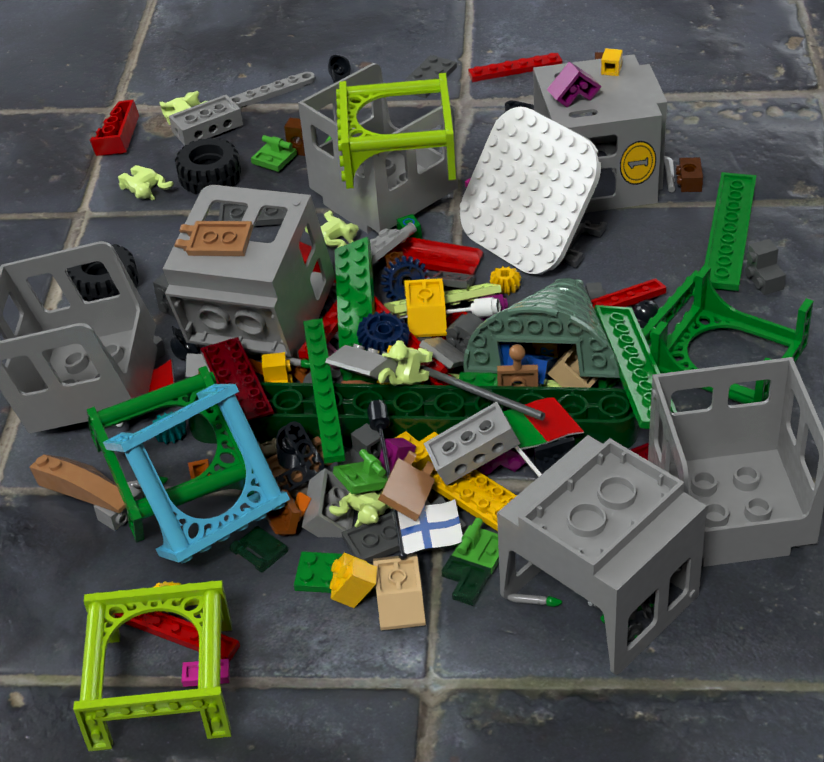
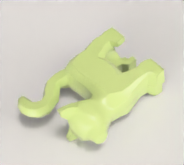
[159,91,207,125]
[118,165,174,200]
[305,211,359,248]
[378,340,433,386]
[329,491,392,528]

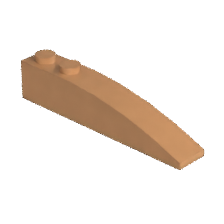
[29,454,126,513]

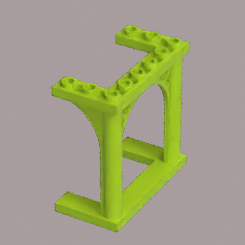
[336,73,456,189]
[73,580,232,751]

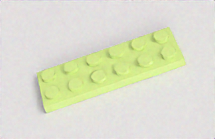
[384,283,502,316]

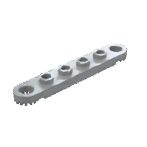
[230,72,315,109]

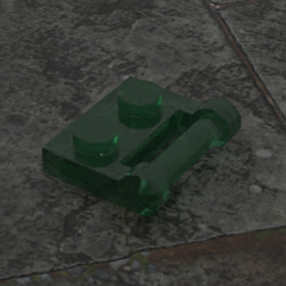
[230,526,288,573]

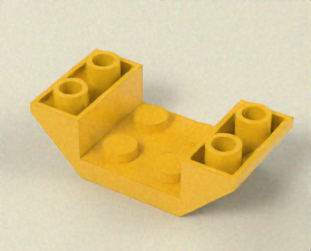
[404,278,447,337]

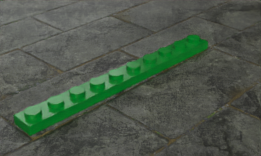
[597,270,697,388]
[303,318,345,464]

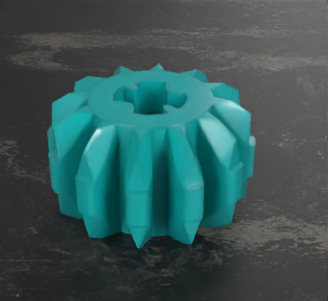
[153,411,186,444]

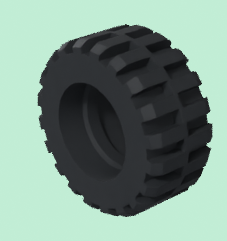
[175,137,241,194]
[66,244,139,302]

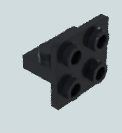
[534,437,575,474]

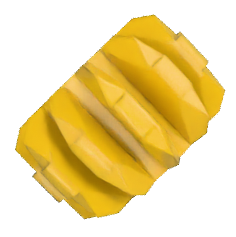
[490,266,521,295]

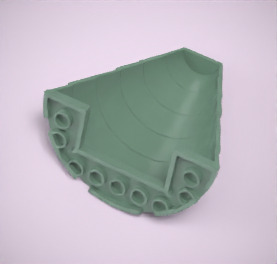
[463,278,620,378]

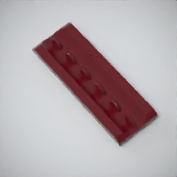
[200,337,274,421]

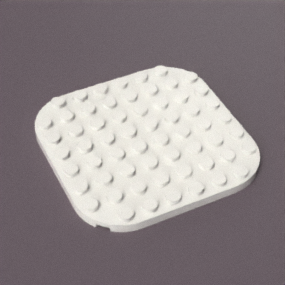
[460,107,601,275]

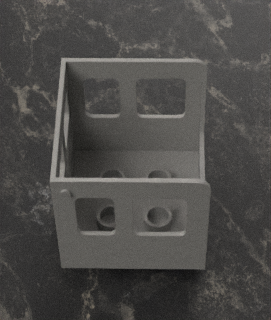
[298,63,458,234]
[163,185,336,359]
[0,241,158,434]
[648,357,824,567]
[497,435,707,675]

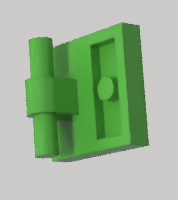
[251,135,297,172]
[333,449,387,494]
[452,518,499,574]

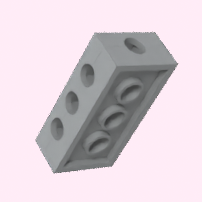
[169,95,243,146]
[424,402,521,486]

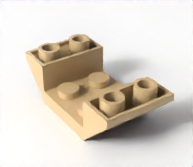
[373,554,426,631]

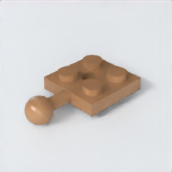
[497,344,538,387]

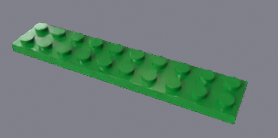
[704,172,757,291]
[334,237,377,383]
[594,305,677,429]

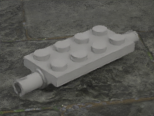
[331,222,417,294]

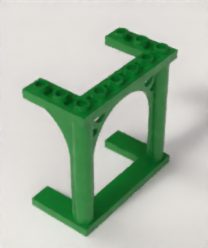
[650,265,814,404]
[86,366,256,543]

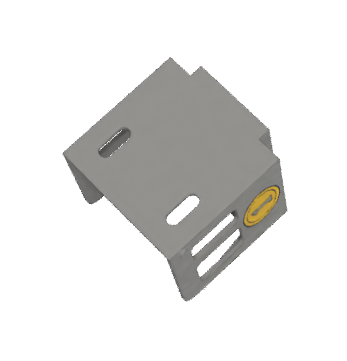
[533,54,667,213]

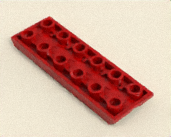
[378,237,483,275]

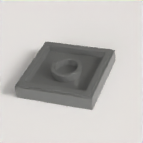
[431,271,475,289]

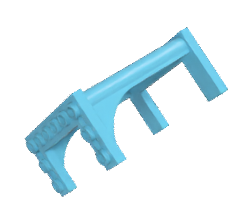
[103,384,290,563]

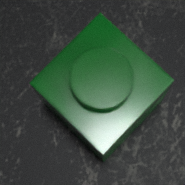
[397,214,422,239]

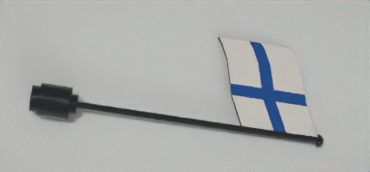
[367,400,463,560]

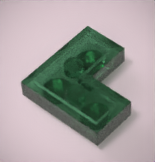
[441,555,491,606]

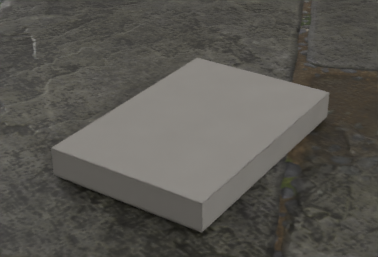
[419,337,464,369]

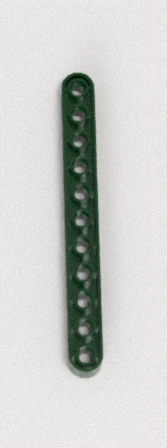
[184,382,638,450]

